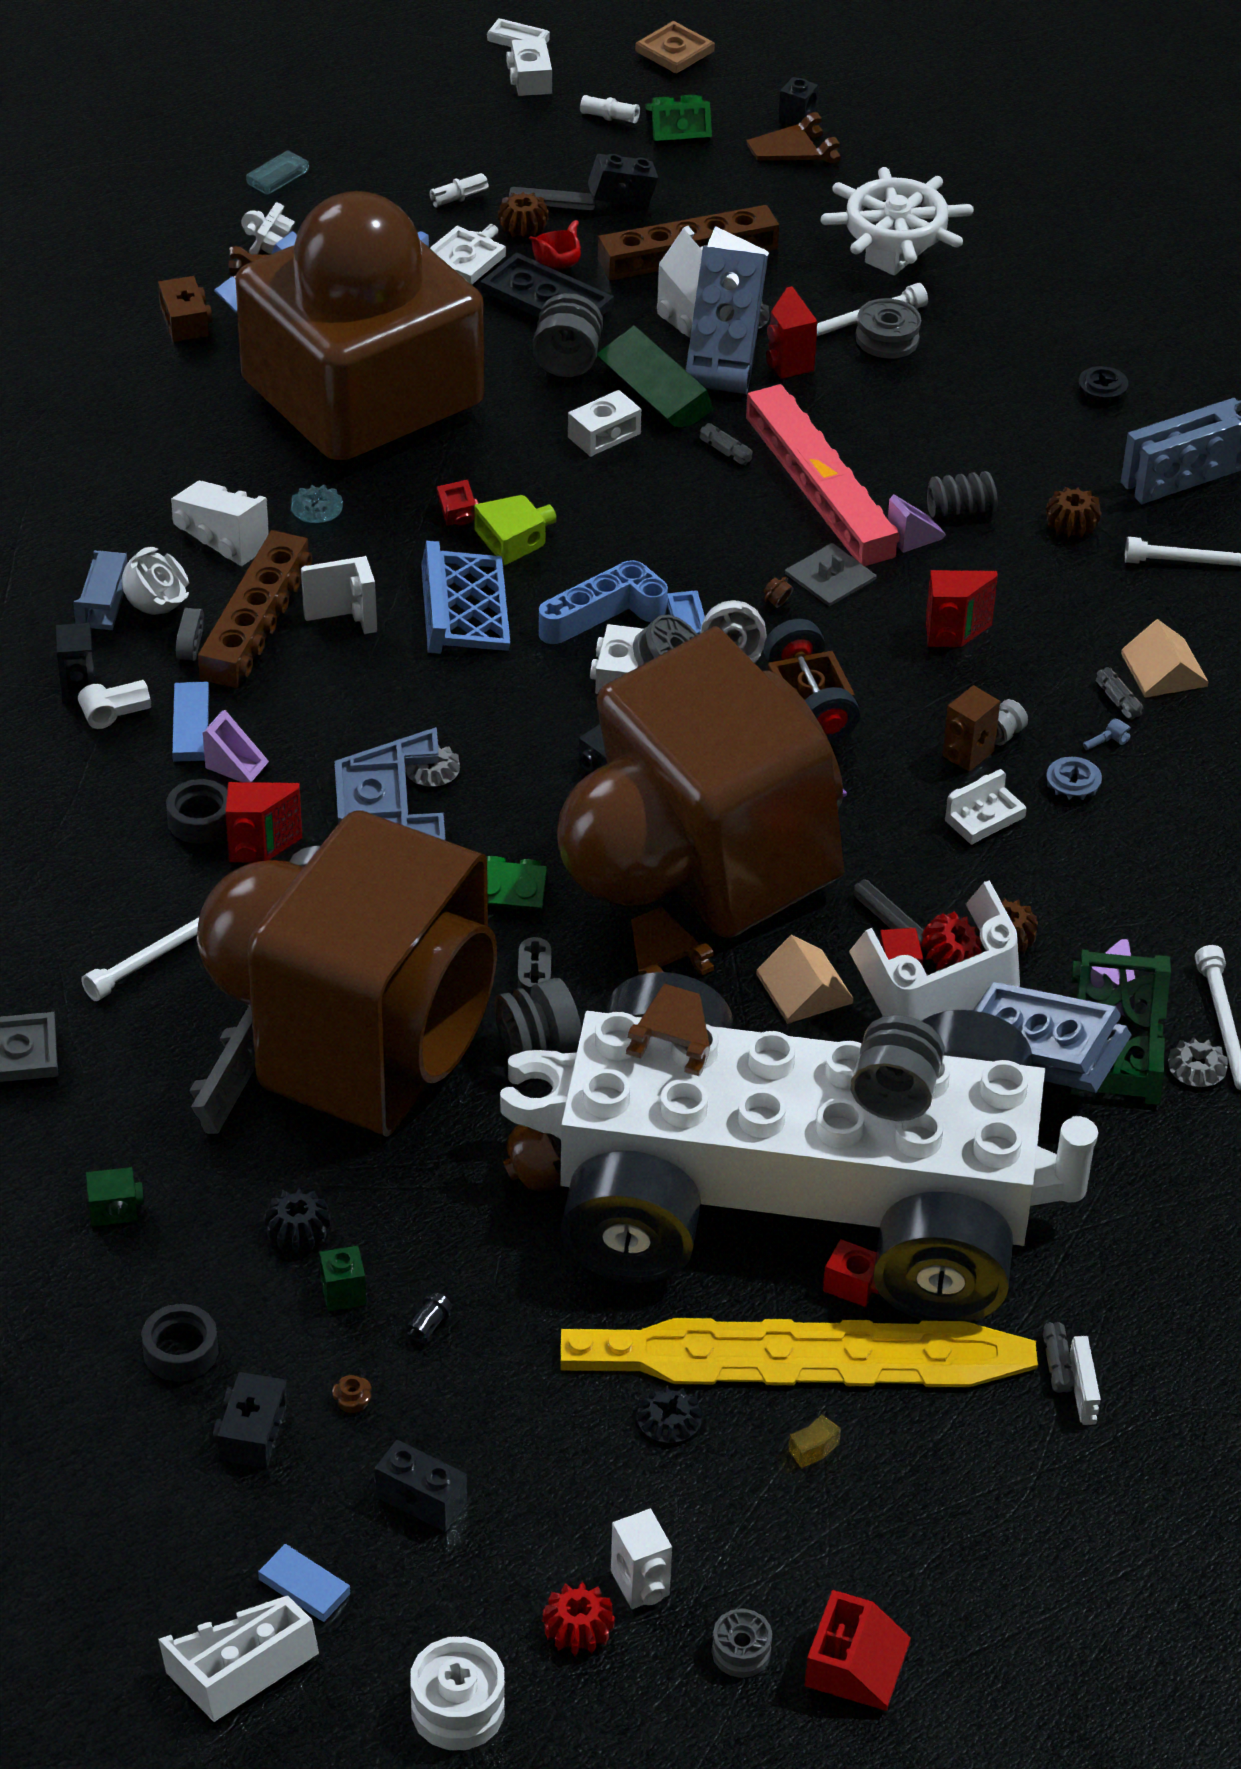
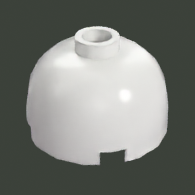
[121,547,189,615]
[700,600,767,662]

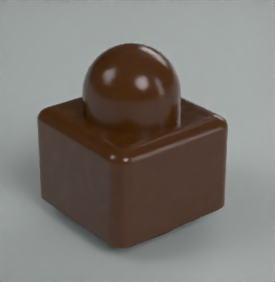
[235,191,484,460]
[557,626,844,939]
[197,810,497,1137]

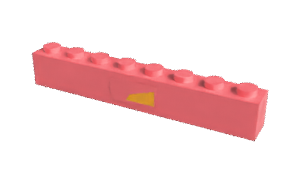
[746,384,900,566]

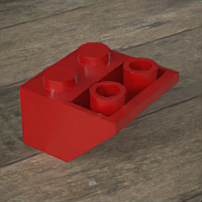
[805,1590,911,1711]

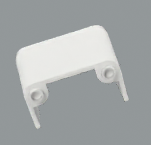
[849,880,1020,1021]

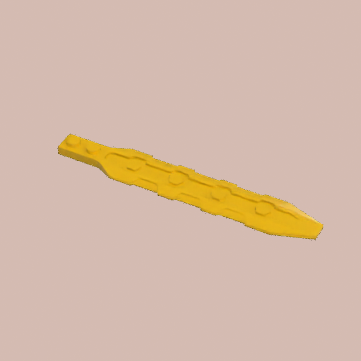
[561,1318,1038,1387]

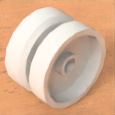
[411,1637,504,1750]

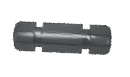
[700,423,753,465]
[1096,667,1143,720]
[1043,1322,1075,1393]

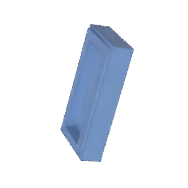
[667,591,705,635]
[258,1544,350,1622]

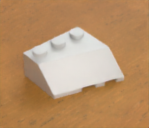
[657,226,738,338]

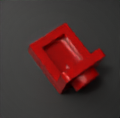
[436,480,479,526]

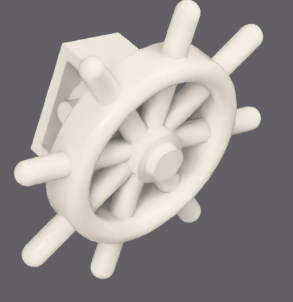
[821,167,974,275]

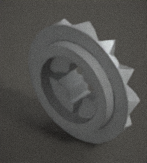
[405,745,460,787]
[1168,1037,1228,1087]

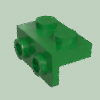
[486,856,548,911]

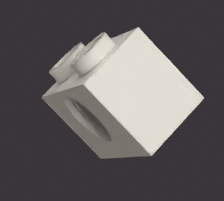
[506,38,552,96]
[568,390,641,457]
[590,624,643,694]
[611,1508,672,1609]

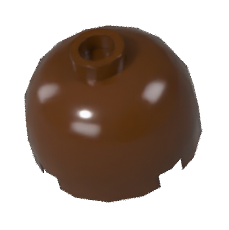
[503,1124,563,1192]

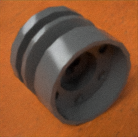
[532,293,603,377]
[495,978,582,1057]
[850,1015,945,1121]

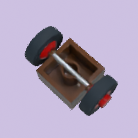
[764,619,860,743]

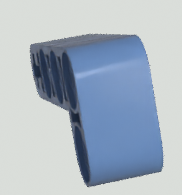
[539,560,668,644]

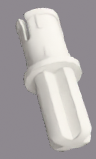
[430,173,489,208]

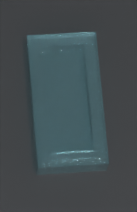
[246,150,309,195]

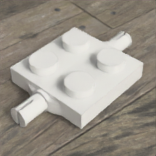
[430,224,506,285]

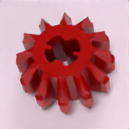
[920,911,982,970]
[543,1581,615,1657]

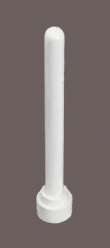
[817,283,928,336]
[1125,537,1241,566]
[82,917,199,1001]
[1195,945,1241,1090]

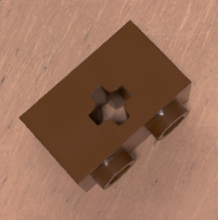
[158,276,213,342]
[942,685,1000,772]

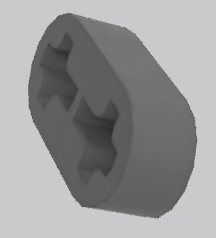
[176,608,204,661]
[518,937,551,997]

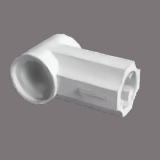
[78,680,151,729]

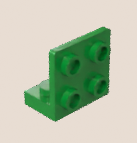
[645,95,712,141]

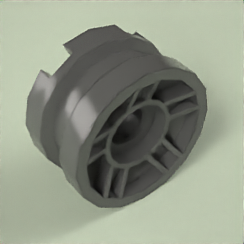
[712,1608,773,1678]

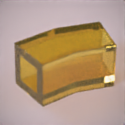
[789,1415,841,1468]

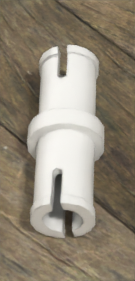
[580,95,640,123]

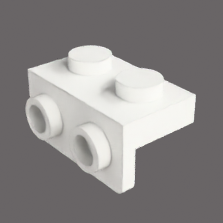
[945,769,1027,845]

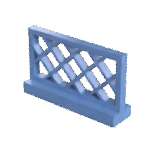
[421,541,510,654]

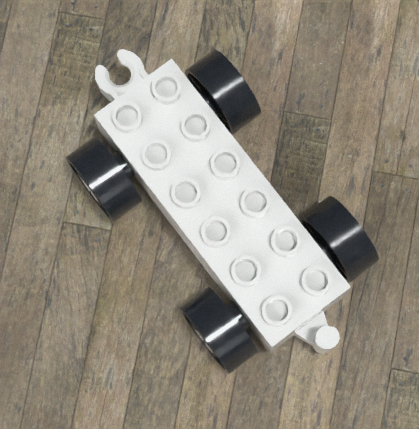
[500,972,1098,1322]

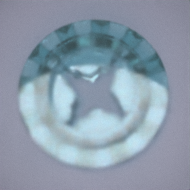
[291,484,343,523]

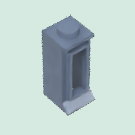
[73,550,127,630]

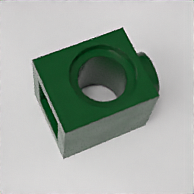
[86,1167,144,1226]
[319,1246,367,1312]

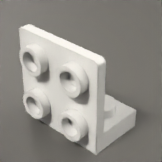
[301,556,377,634]

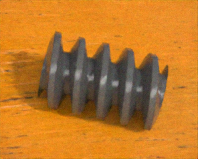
[927,471,998,518]

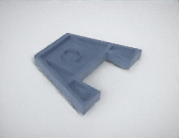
[335,727,445,840]

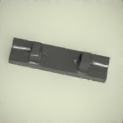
[190,1006,256,1134]

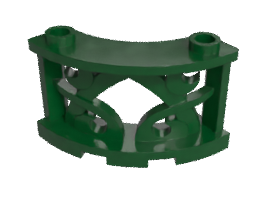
[1070,949,1171,1105]

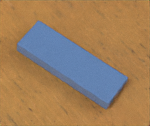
[173,682,209,762]

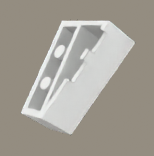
[171,480,269,566]
[158,1596,319,1722]

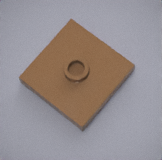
[635,21,715,74]

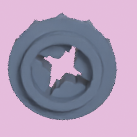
[1046,757,1102,800]

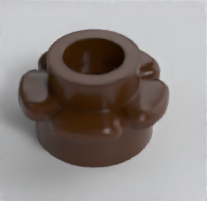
[763,577,793,608]
[332,1375,372,1413]

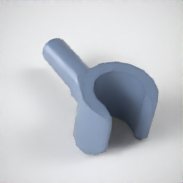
[1083,719,1131,750]

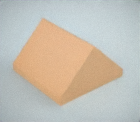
[1121,619,1208,698]
[756,935,853,1024]

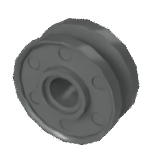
[855,298,922,359]
[633,615,698,666]

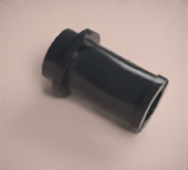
[406,1293,452,1343]

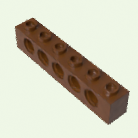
[598,205,779,281]
[198,530,312,688]

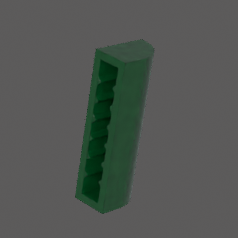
[596,326,714,427]

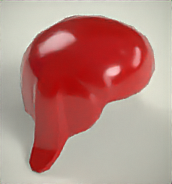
[529,220,581,271]

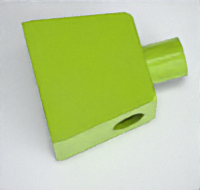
[474,495,556,566]

